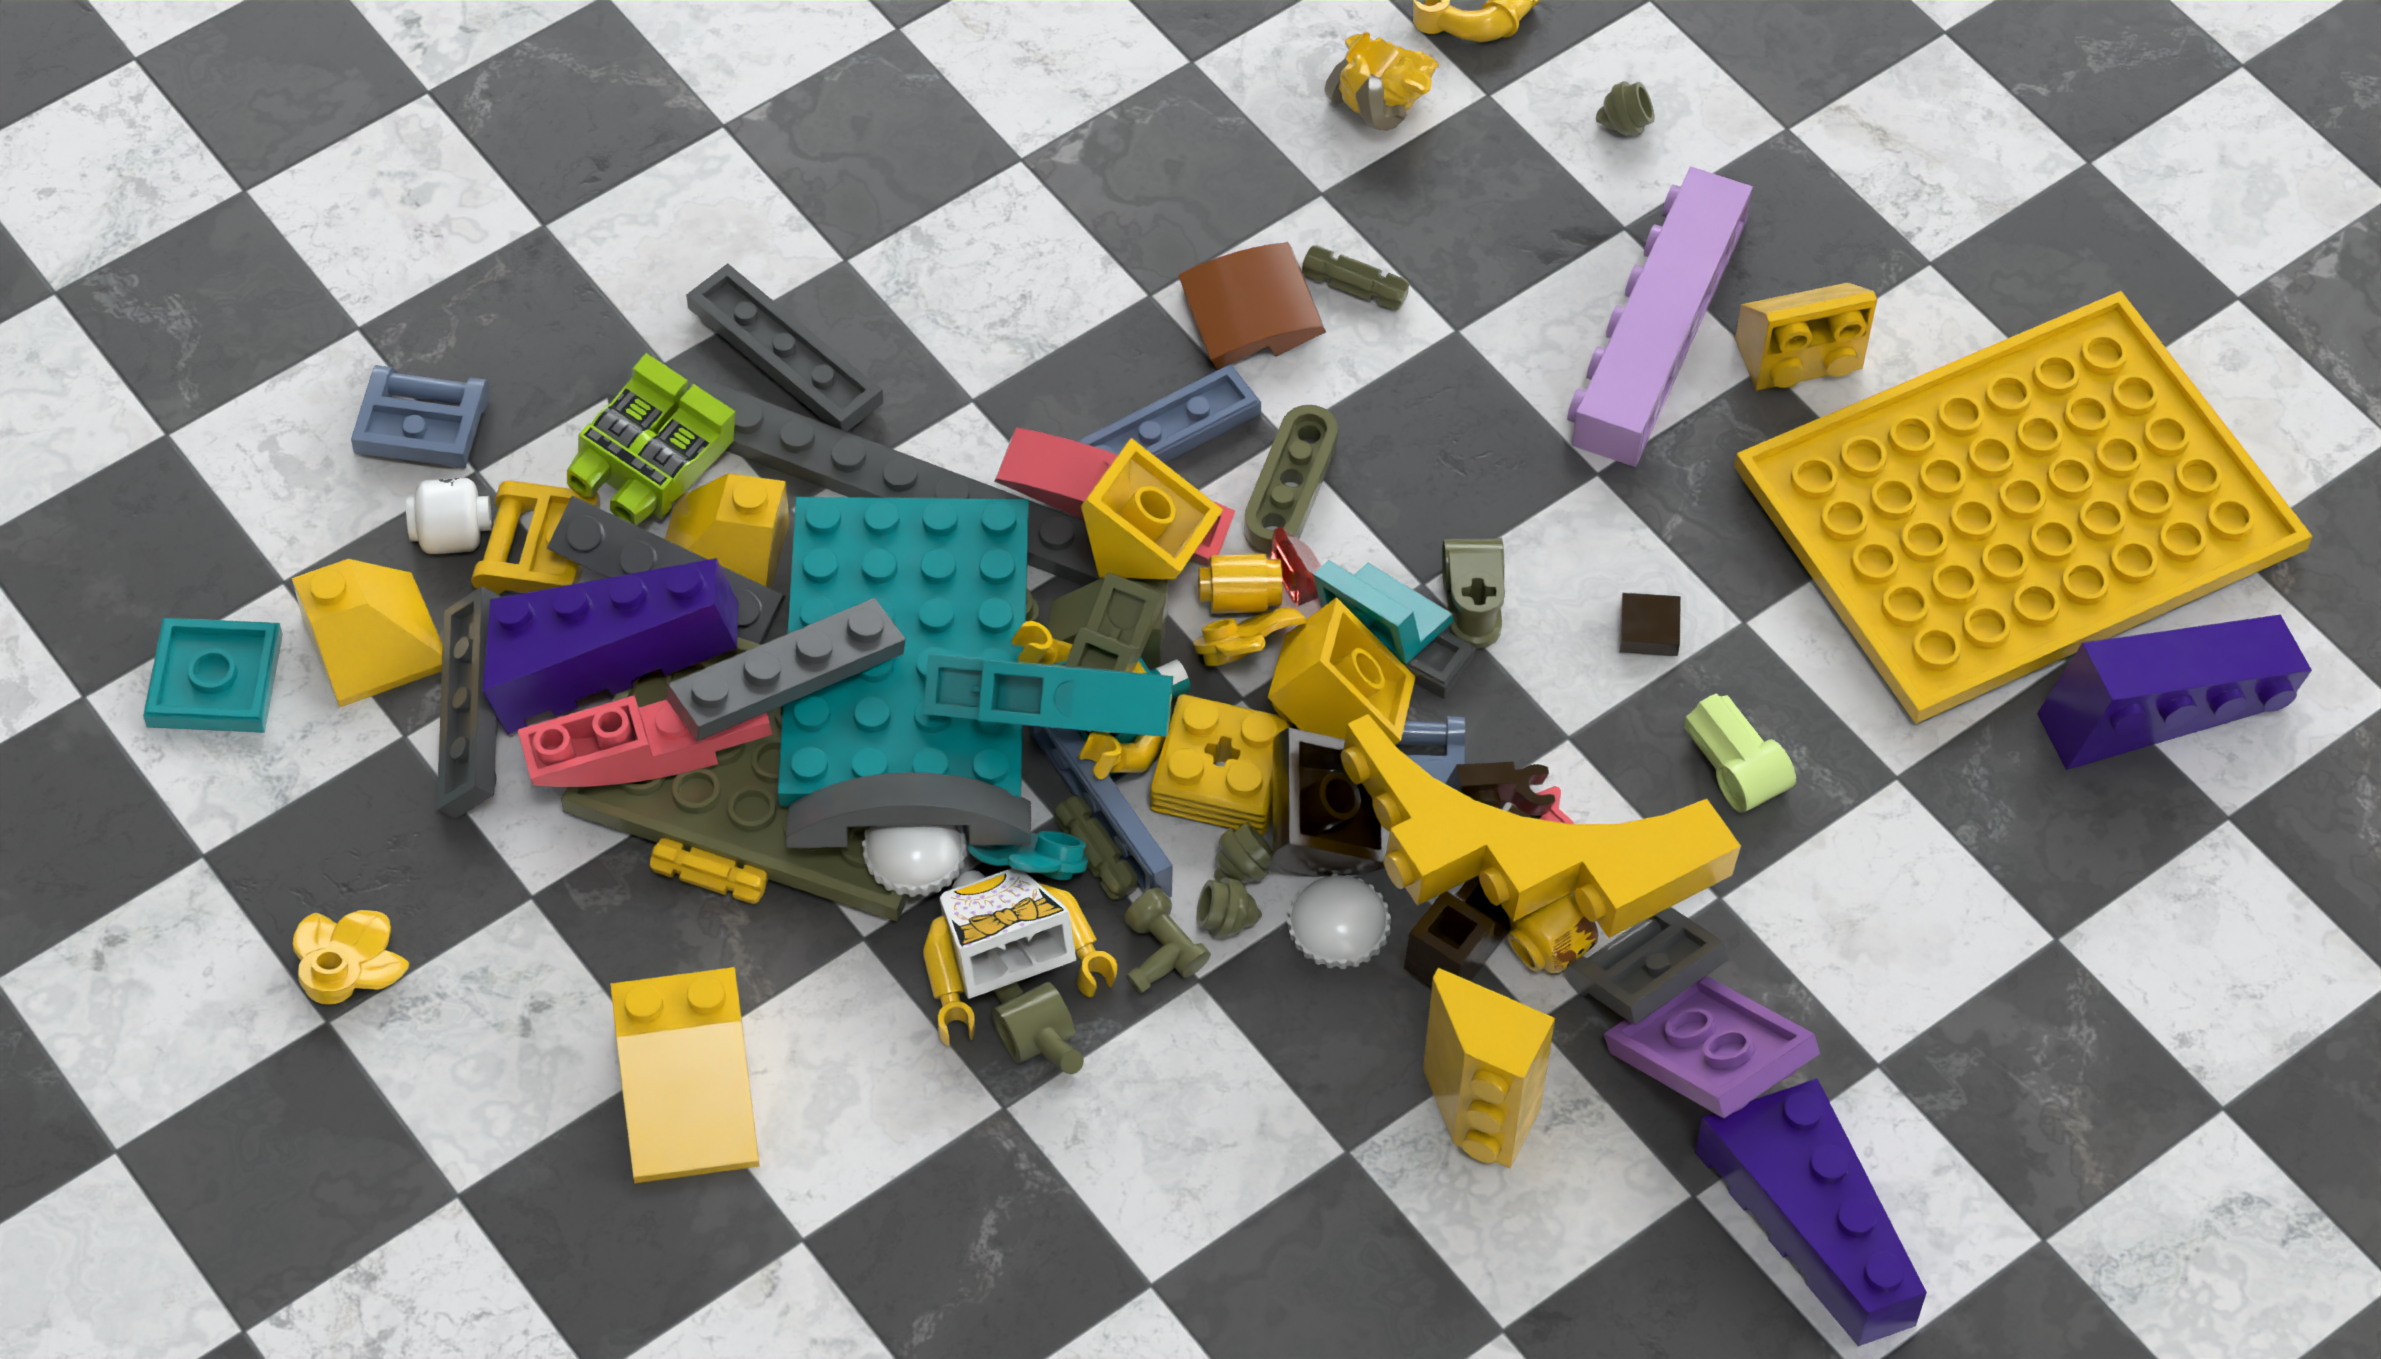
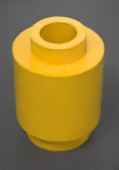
[1198,554,1283,614]

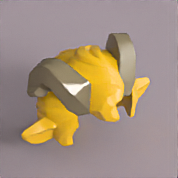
[1324,32,1439,131]

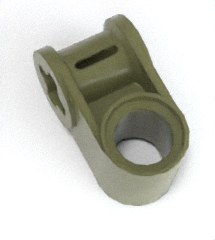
[1442,538,1505,649]

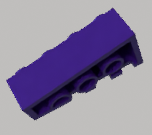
[483,558,739,735]
[2037,614,2312,770]
[1695,1078,1927,1346]

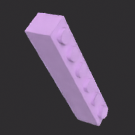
[1567,166,1753,467]

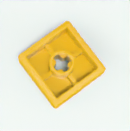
[1150,694,1293,835]

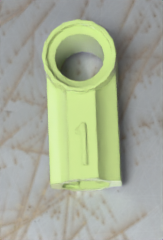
[1684,693,1796,813]

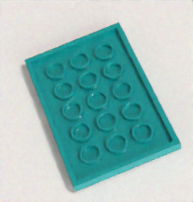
[778,497,1029,806]

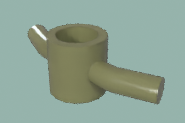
[991,981,1084,1074]

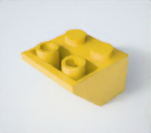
[1735,283,1877,391]

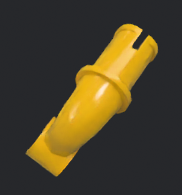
[1413,0,1540,43]

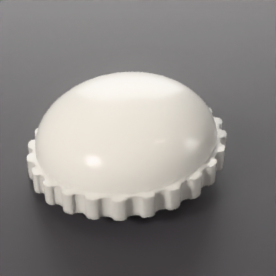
[862,825,968,897]
[1287,874,1391,969]

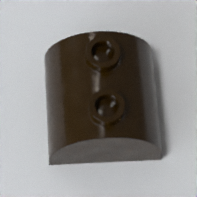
[1273,728,1390,876]

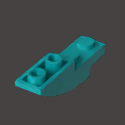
[923,654,1174,736]

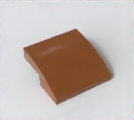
[1178,242,1326,370]

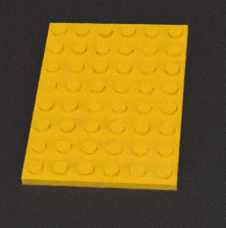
[1734,291,2313,724]

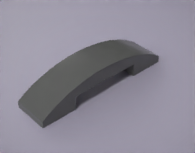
[786,772,1031,848]

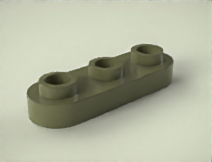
[1244,405,1338,553]

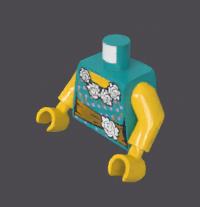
[1011,621,1191,780]

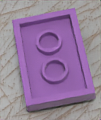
[1604,976,1820,1118]

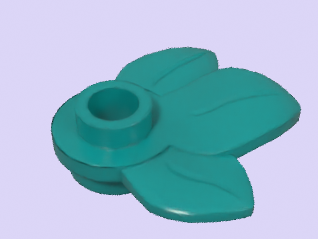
[967,831,1088,880]

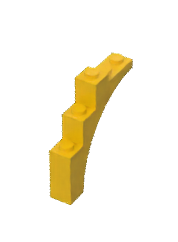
[1341,714,1741,938]

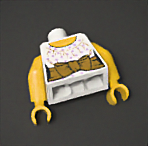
[923,868,1117,1046]

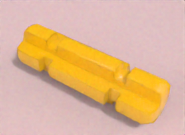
[650,838,768,904]

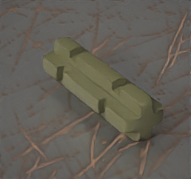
[1302,245,1409,310]
[1055,795,1138,900]

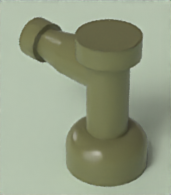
[1124,887,1211,994]

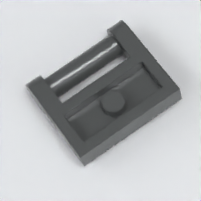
[1564,907,1729,1025]

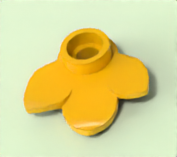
[1193,607,1306,666]
[292,910,409,1004]

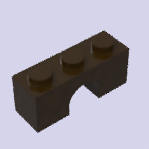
[1404,805,1533,986]

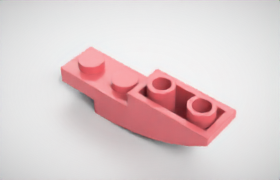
[994,427,1235,567]
[518,695,773,787]

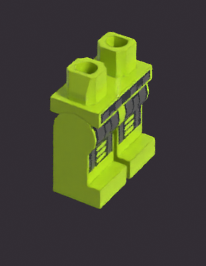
[567,353,735,526]

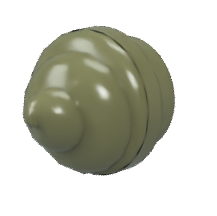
[1596,81,1655,136]
[1214,822,1274,883]
[1196,877,1262,939]

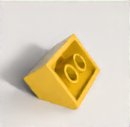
[1423,968,1555,1169]

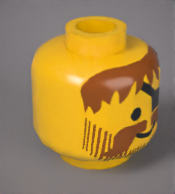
[1507,891,1599,974]

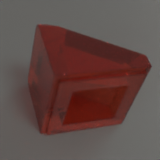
[1271,527,1321,606]

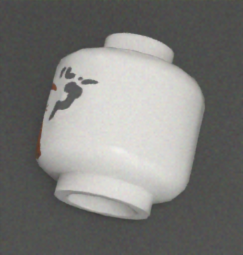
[406,478,492,554]

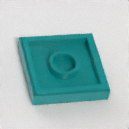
[143,618,283,733]

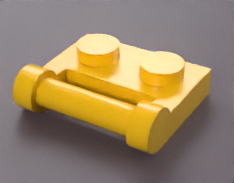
[471,481,600,594]

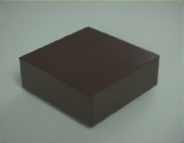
[1619,592,1681,656]

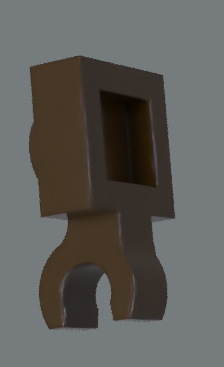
[1445,762,1556,816]

